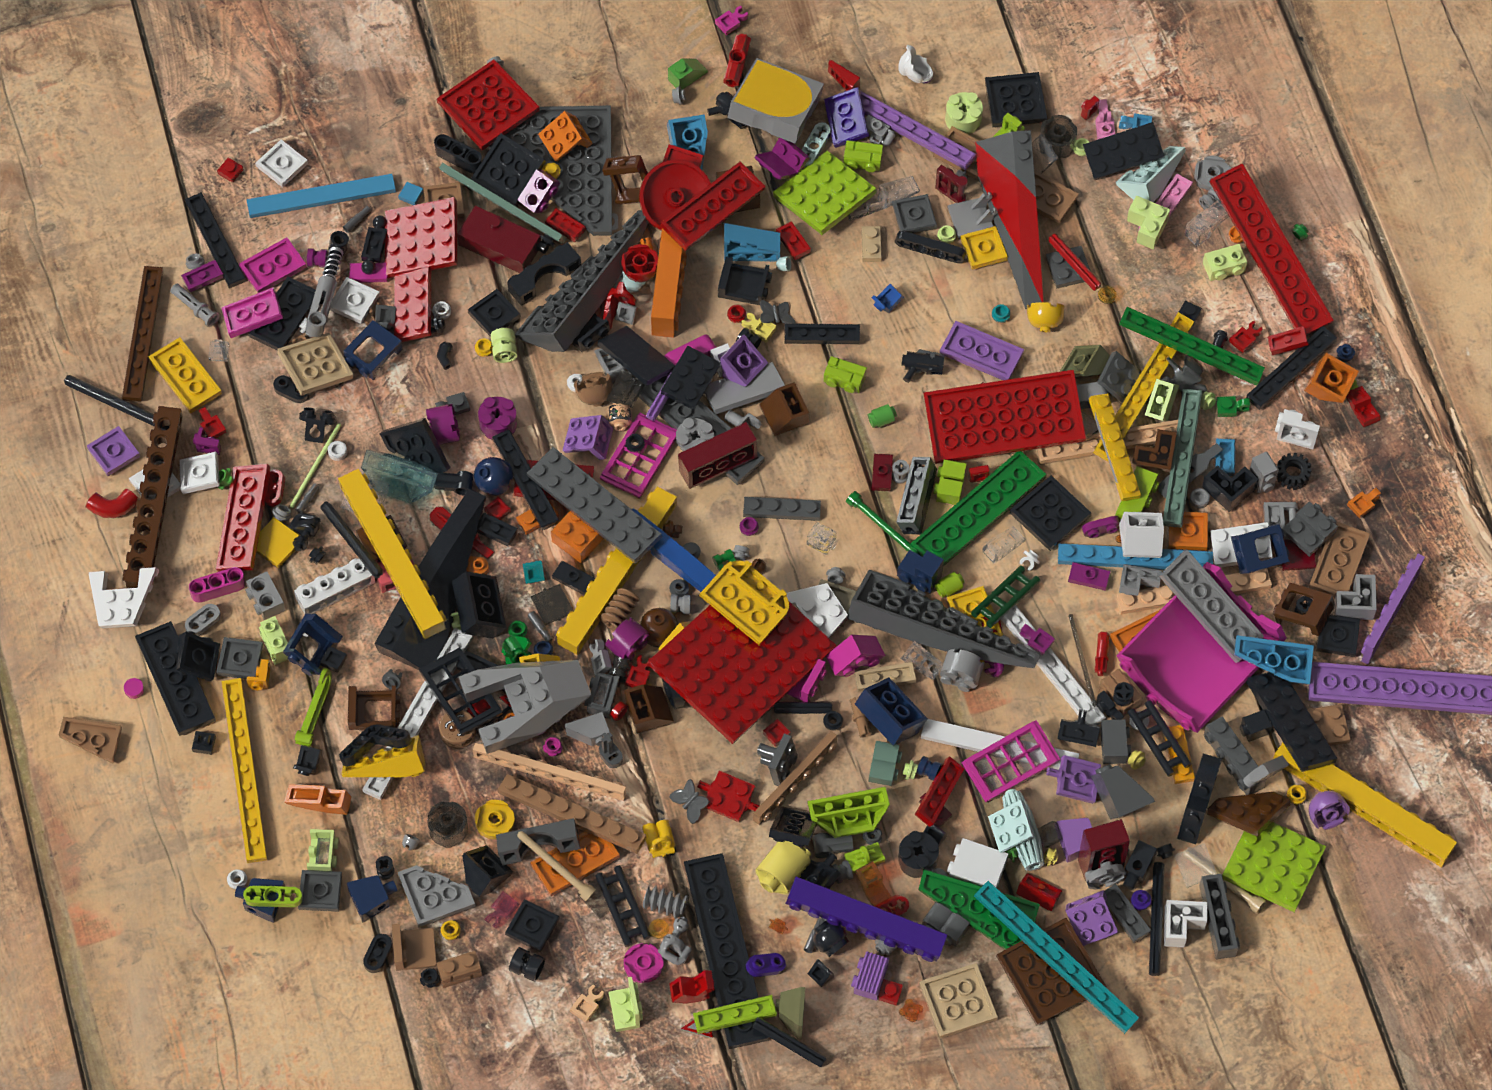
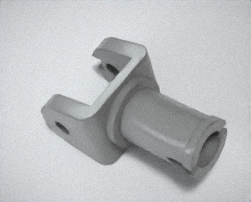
[725,409,762,429]

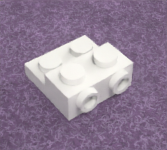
[1275,409,1320,449]

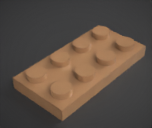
[1309,522,1370,597]

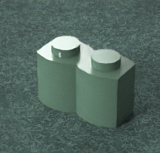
[868,741,902,786]

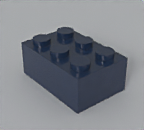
[855,678,928,746]

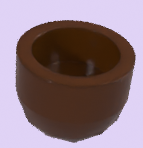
[752,558,766,575]

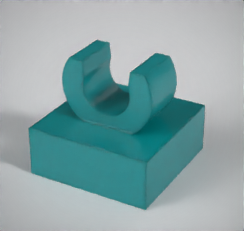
[522,560,545,584]

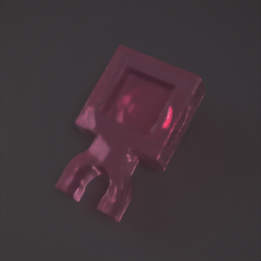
[484,891,520,929]

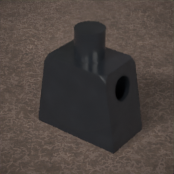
[1123,840,1157,890]

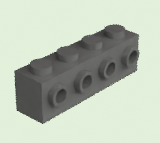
[1204,716,1267,795]
[1199,874,1240,960]

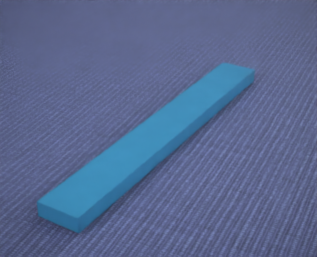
[246,174,396,218]

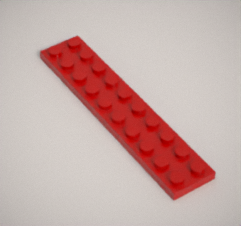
[1209,163,1334,336]

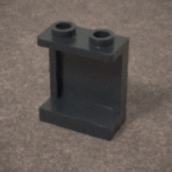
[718,257,772,305]

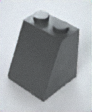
[1091,764,1155,820]

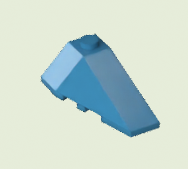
[667,114,708,170]
[1234,635,1314,685]

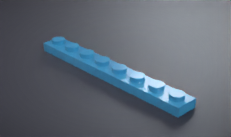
[1058,543,1213,570]

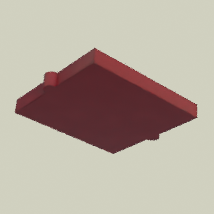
[1282,540,1316,571]

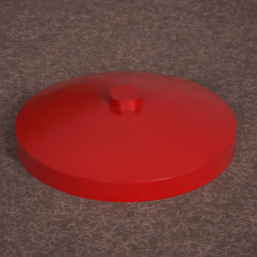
[639,160,711,231]

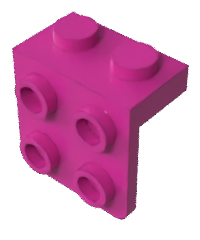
[787,659,827,702]

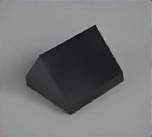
[923,824,947,846]
[807,959,834,987]

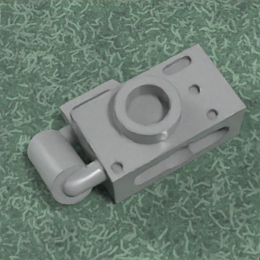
[866,115,896,146]

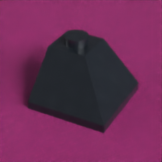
[462,845,513,897]

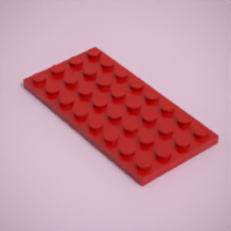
[923,370,1086,464]

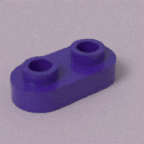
[746,953,786,977]

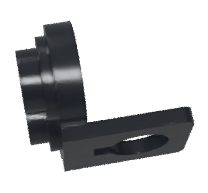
[299,407,337,443]

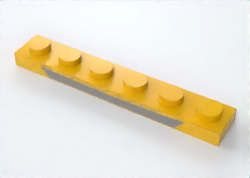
[1089,393,1141,501]

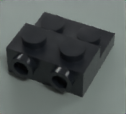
[175,631,220,681]

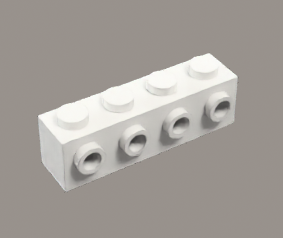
[294,558,375,614]

